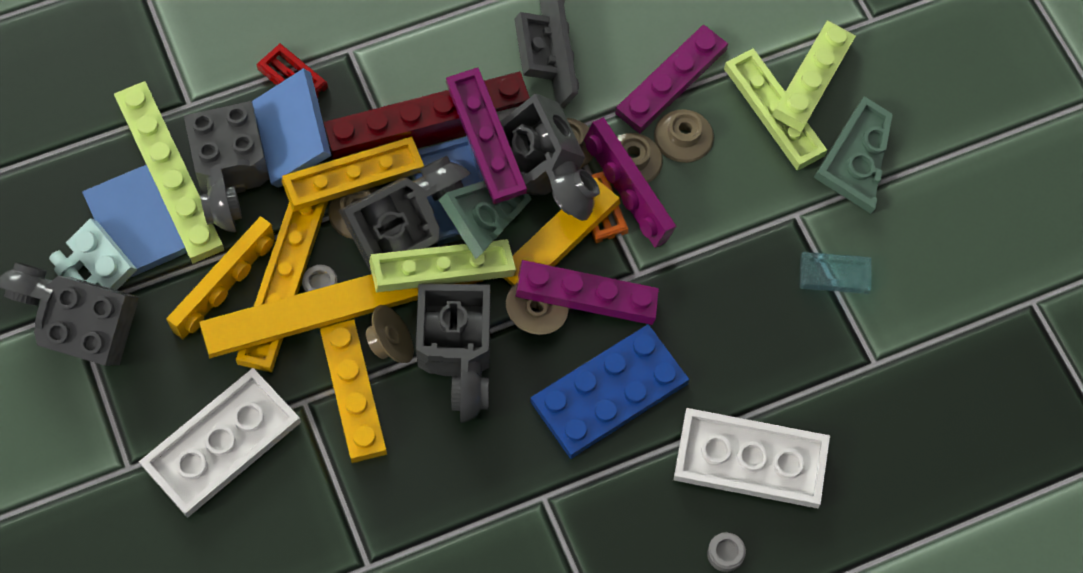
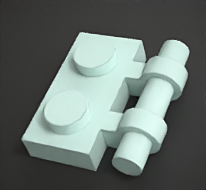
[49,218,137,290]

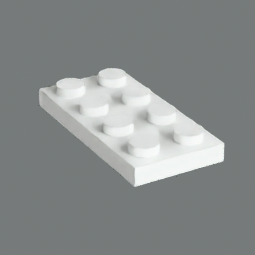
[139,368,301,518]
[673,408,830,509]

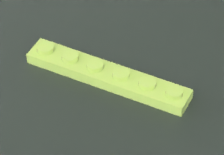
[114,81,224,264]

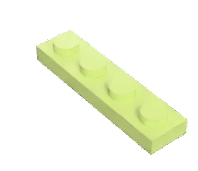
[772,20,856,132]
[724,48,827,171]
[369,239,516,293]

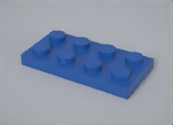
[530,324,689,459]

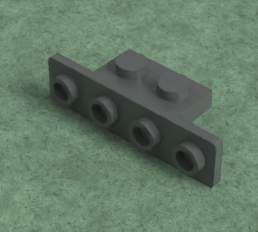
[514,0,579,108]

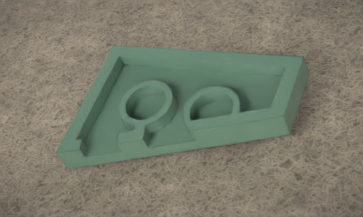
[814,96,893,214]
[439,181,532,259]

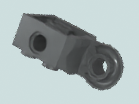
[500,93,600,221]
[184,101,270,232]
[338,156,471,272]
[0,262,139,366]
[416,284,491,424]

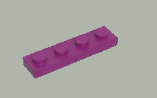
[615,24,728,134]
[446,67,527,204]
[584,117,677,248]
[515,260,659,325]

